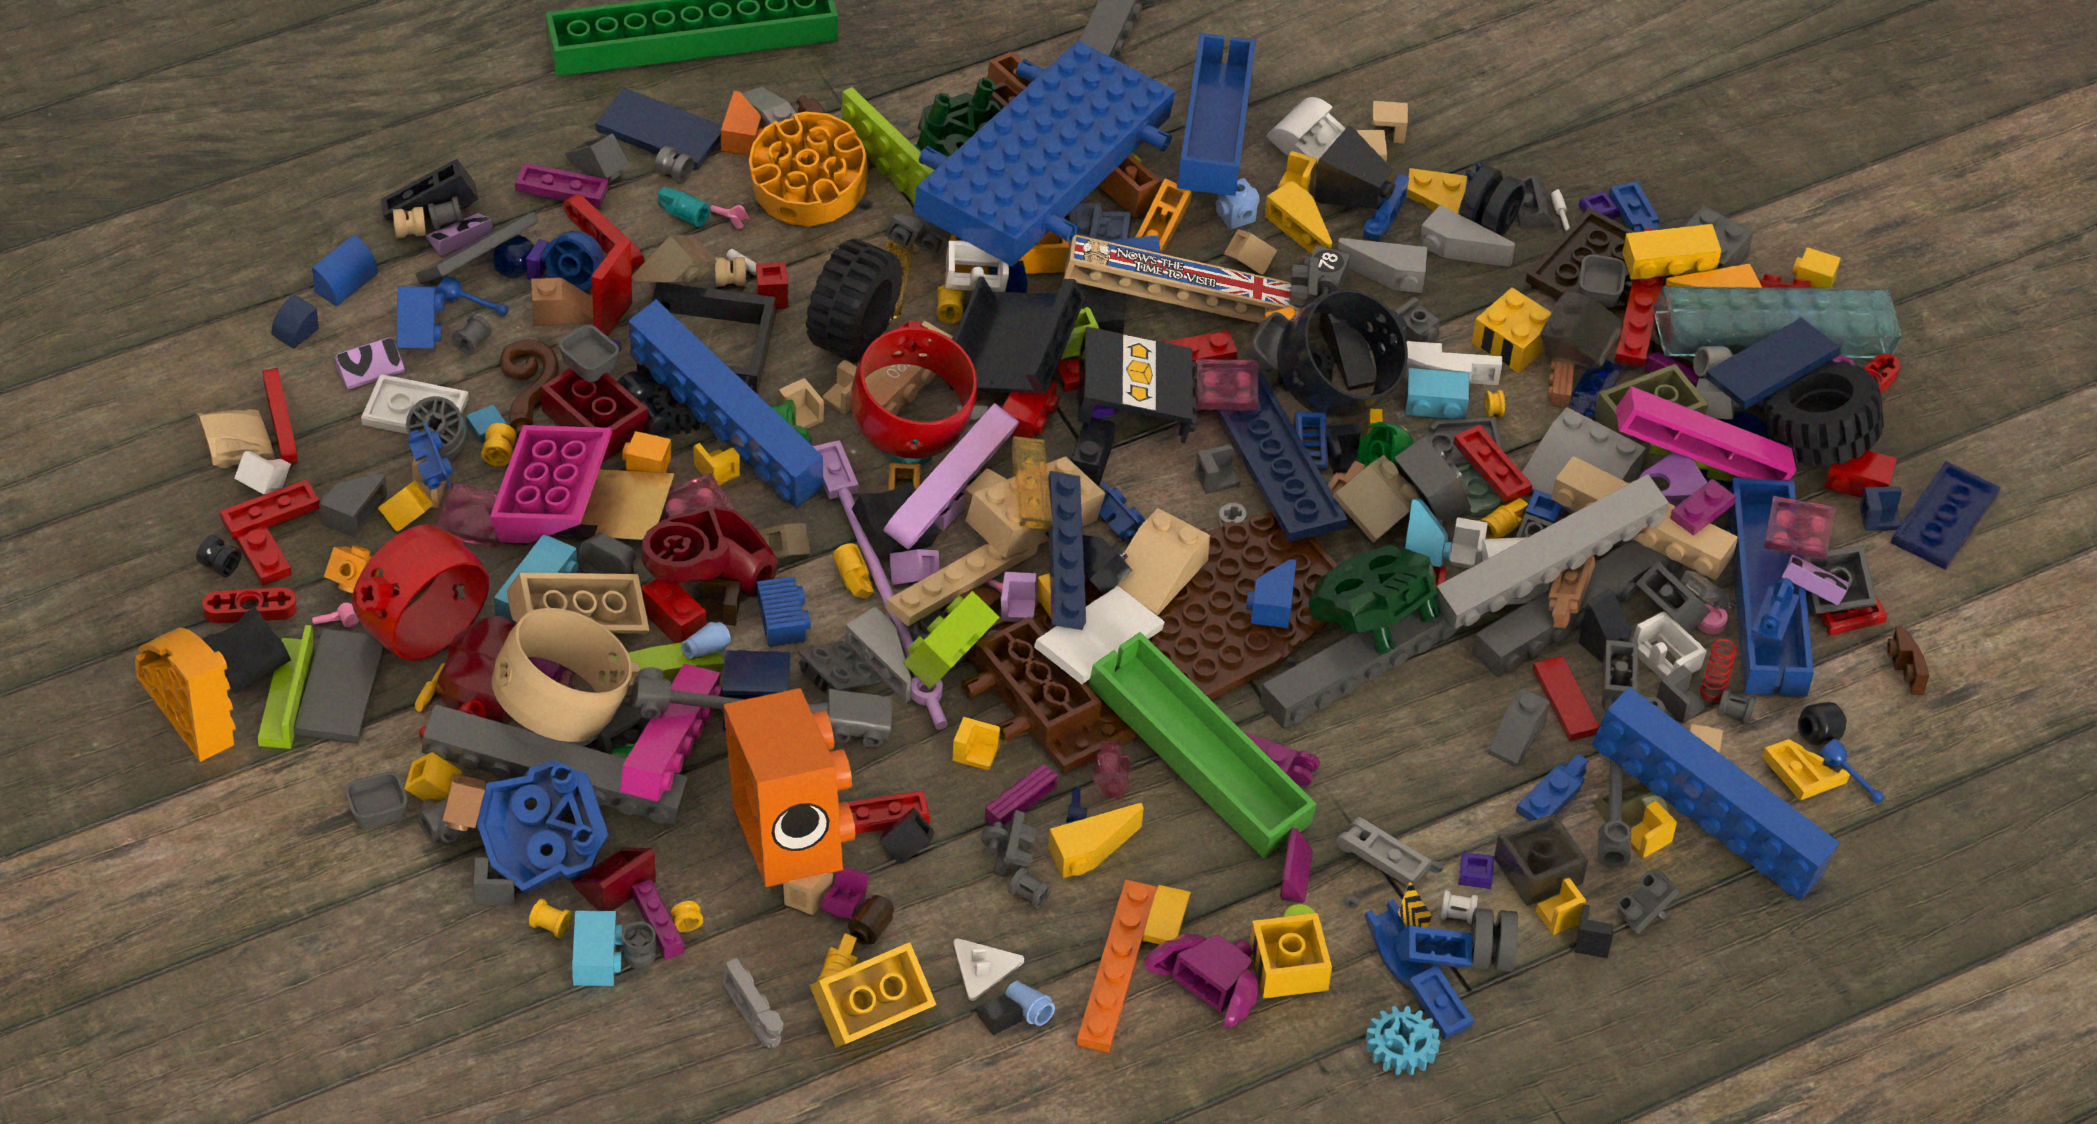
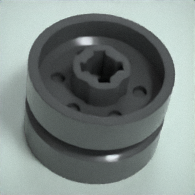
[406,396,468,460]
[1470,908,1518,972]

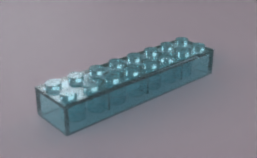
[1653,286,1902,358]

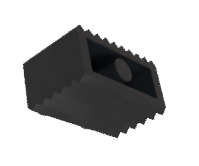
[1071,417,1115,487]

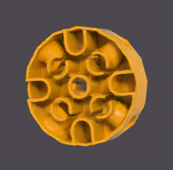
[749,111,868,227]

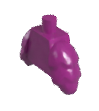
[1143,934,1258,1029]

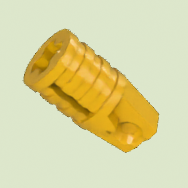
[936,272,964,324]
[1479,498,1528,539]
[832,543,874,600]
[817,933,858,981]

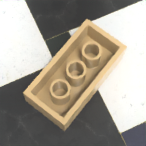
[965,456,1105,559]

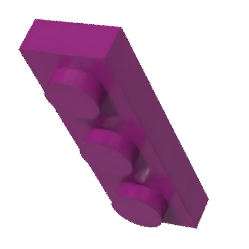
[515,163,609,208]

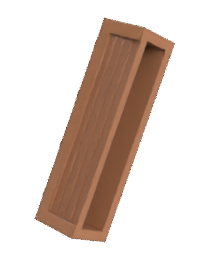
[1547,339,1577,408]

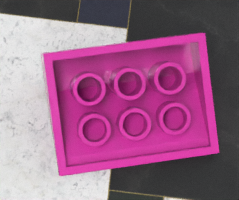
[490,425,612,543]

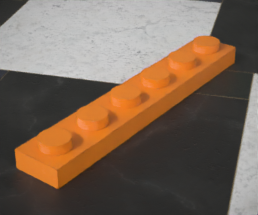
[1077,879,1157,1053]

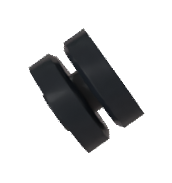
[1458,165,1526,237]

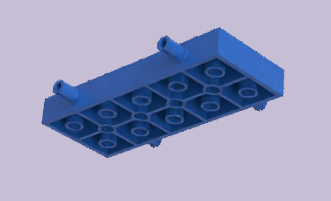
[913,40,1175,266]

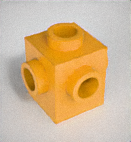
[324,545,379,593]

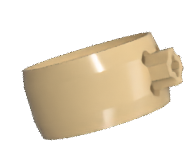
[492,608,640,742]

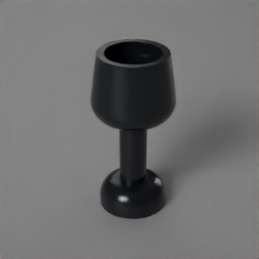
[617,371,676,438]

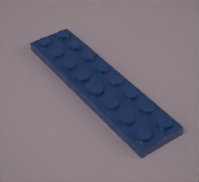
[1198,361,1347,542]

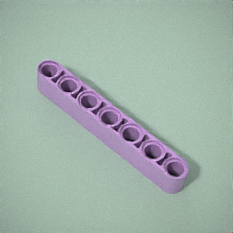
[883,403,1019,550]

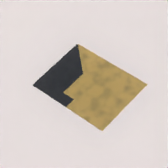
[552,469,674,540]

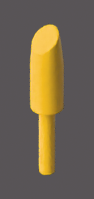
[415,663,445,712]

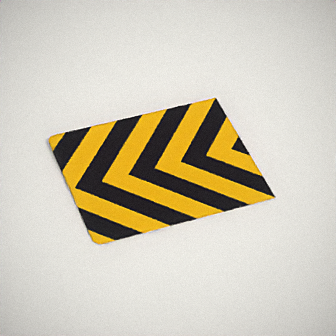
[1398,882,1432,928]

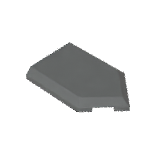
[1414,417,1504,468]

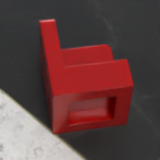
[756,262,788,309]

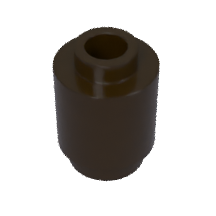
[848,895,894,944]

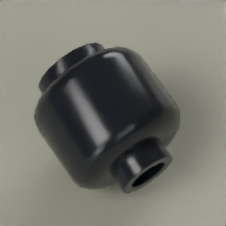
[1798,701,1847,746]

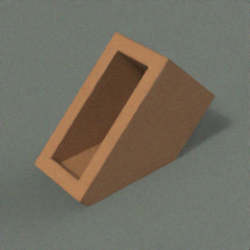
[531,278,593,326]
[442,773,485,831]

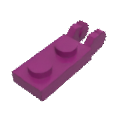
[1244,732,1320,786]

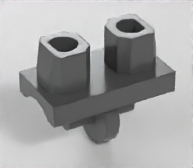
[1289,257,1338,316]
[981,810,1038,877]
[1616,869,1680,934]

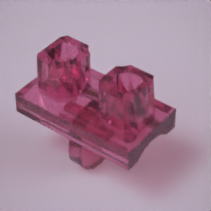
[1093,741,1132,798]

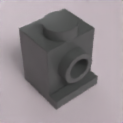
[1394,297,1440,343]

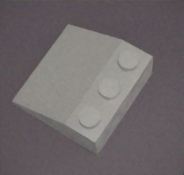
[1522,407,1646,514]

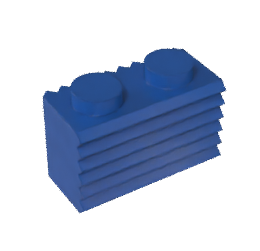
[757,576,811,647]

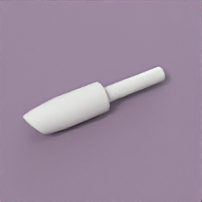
[1551,189,1570,232]

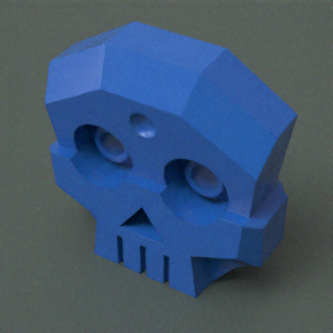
[477,759,610,895]

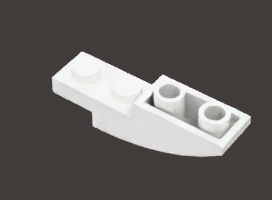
[1381,341,1502,387]

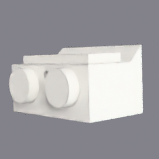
[945,240,1009,292]
[1632,611,1707,679]

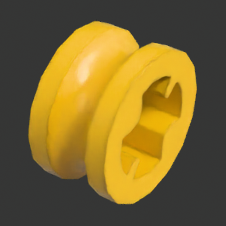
[1484,390,1505,417]
[671,901,703,932]

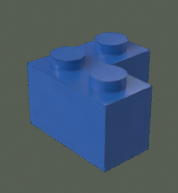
[397,285,445,348]

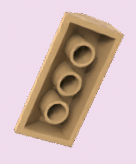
[506,573,650,634]

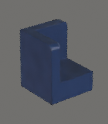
[1859,487,1902,531]

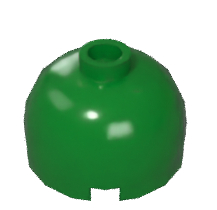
[1358,421,1414,475]

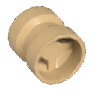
[393,207,426,239]
[715,257,746,287]

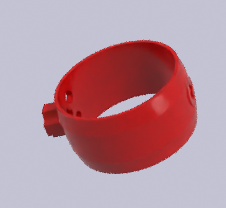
[850,321,977,459]
[352,524,489,661]

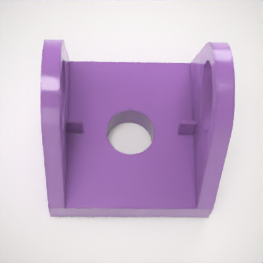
[1640,452,1707,506]

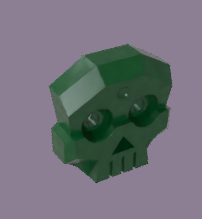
[917,78,1003,157]
[1308,545,1440,654]

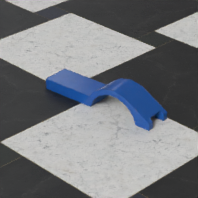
[1364,899,1474,1040]

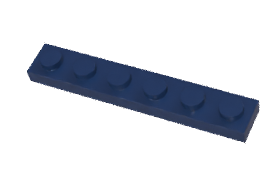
[1047,471,1086,630]

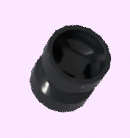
[196,535,241,577]

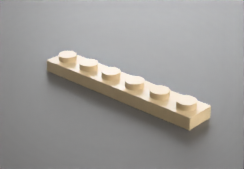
[885,543,1039,626]

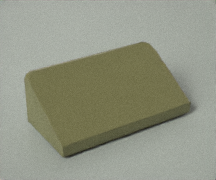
[1593,782,1668,825]

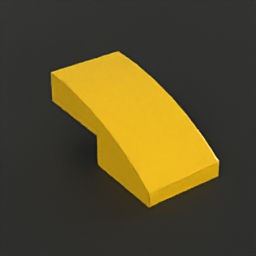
[1143,885,1191,944]

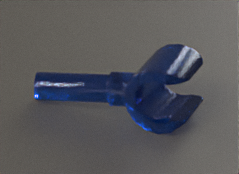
[1066,787,1088,823]

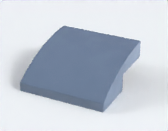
[1069,203,1132,245]

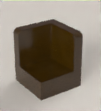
[701,579,741,626]

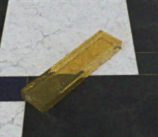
[1011,436,1052,529]

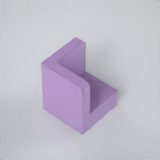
[890,549,940,585]
[1001,572,1037,622]

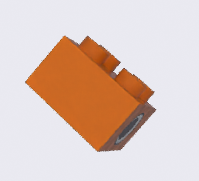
[723,688,855,887]

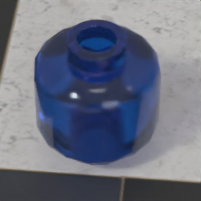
[493,235,534,279]

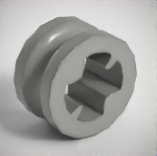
[1219,503,1247,528]

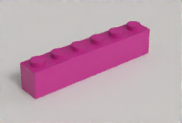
[1616,386,1796,481]
[620,663,723,802]

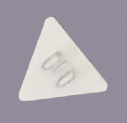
[953,938,1024,1001]

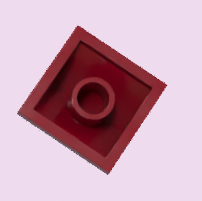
[571,847,656,911]

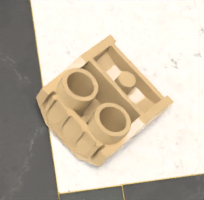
[196,409,275,468]

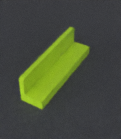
[258,625,315,749]

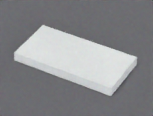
[1034,586,1165,684]

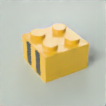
[1472,287,1559,373]
[1249,913,1332,999]

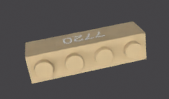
[851,321,953,416]

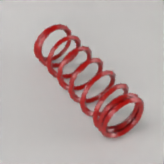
[1700,639,1737,702]

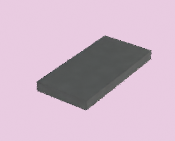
[415,212,538,284]
[294,629,385,743]

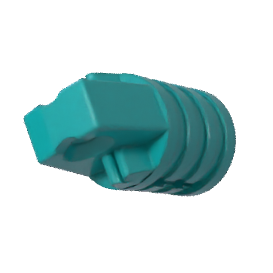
[657,186,711,227]

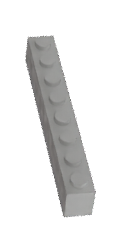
[1434,474,1669,629]

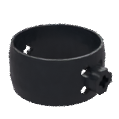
[1277,289,1408,418]

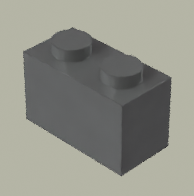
[1636,561,1711,634]

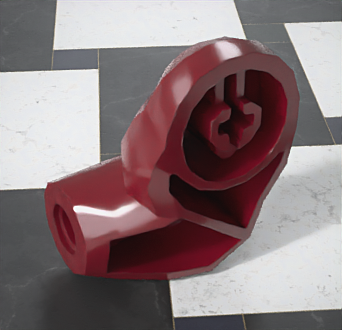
[641,506,778,597]
[437,616,530,724]

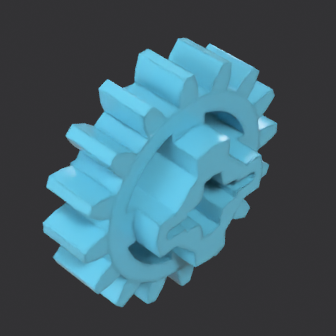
[1366,1006,1440,1075]

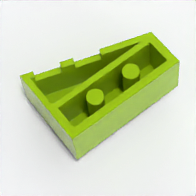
[903,591,1000,689]

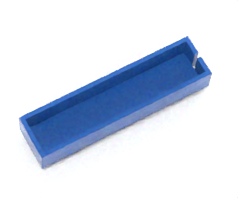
[1177,33,1256,196]
[628,299,823,508]
[1728,478,1814,697]
[1592,686,1840,901]

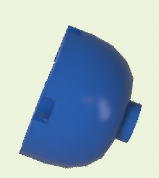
[542,231,604,291]

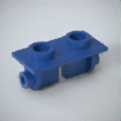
[407,422,454,490]
[1099,482,1145,542]
[1751,578,1800,642]

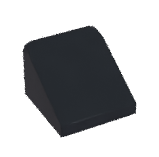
[975,995,1023,1035]

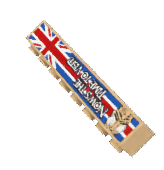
[1063,235,1303,323]

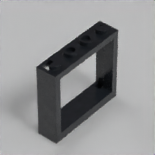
[637,282,776,394]

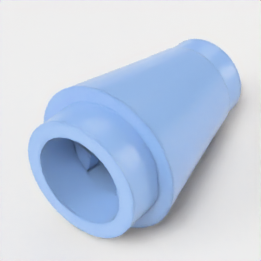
[681,622,731,659]
[1006,981,1055,1026]

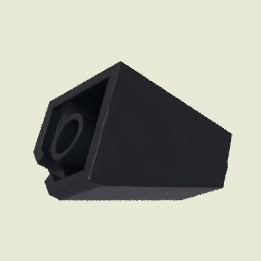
[1314,126,1395,209]

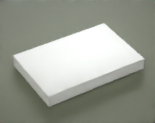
[361,374,469,434]

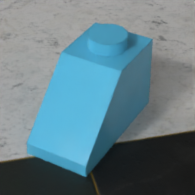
[1405,498,1452,567]

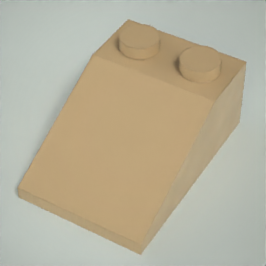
[1116,508,1210,615]

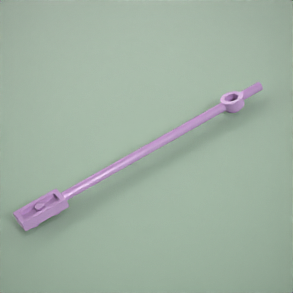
[813,440,948,730]

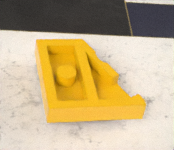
[1406,168,1467,214]
[1761,739,1850,801]

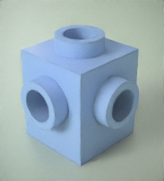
[1215,178,1260,230]

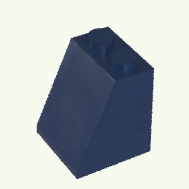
[723,650,790,731]

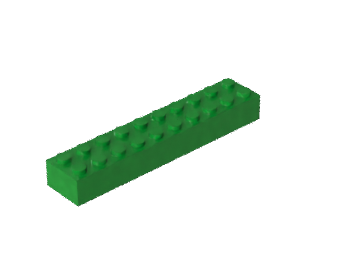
[545,0,838,76]

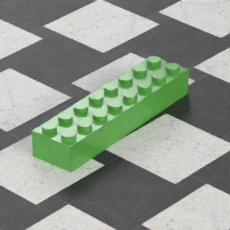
[1088,632,1317,859]

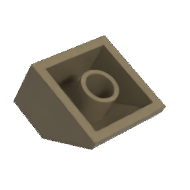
[631,235,717,282]
[1333,455,1424,543]

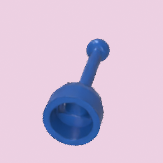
[439,275,508,316]
[1819,739,1884,803]

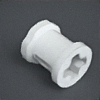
[1440,890,1478,924]

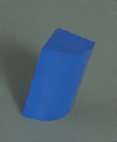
[312,235,378,306]
[1395,925,1472,968]

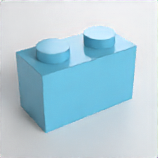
[1405,368,1469,419]
[572,911,623,986]

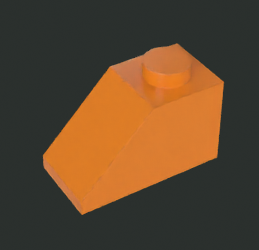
[721,90,764,156]

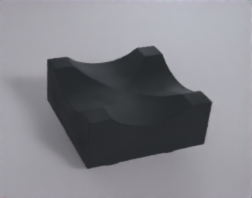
[1077,283,1126,334]
[852,482,939,559]
[202,607,291,693]

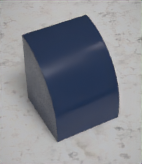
[271,294,319,349]

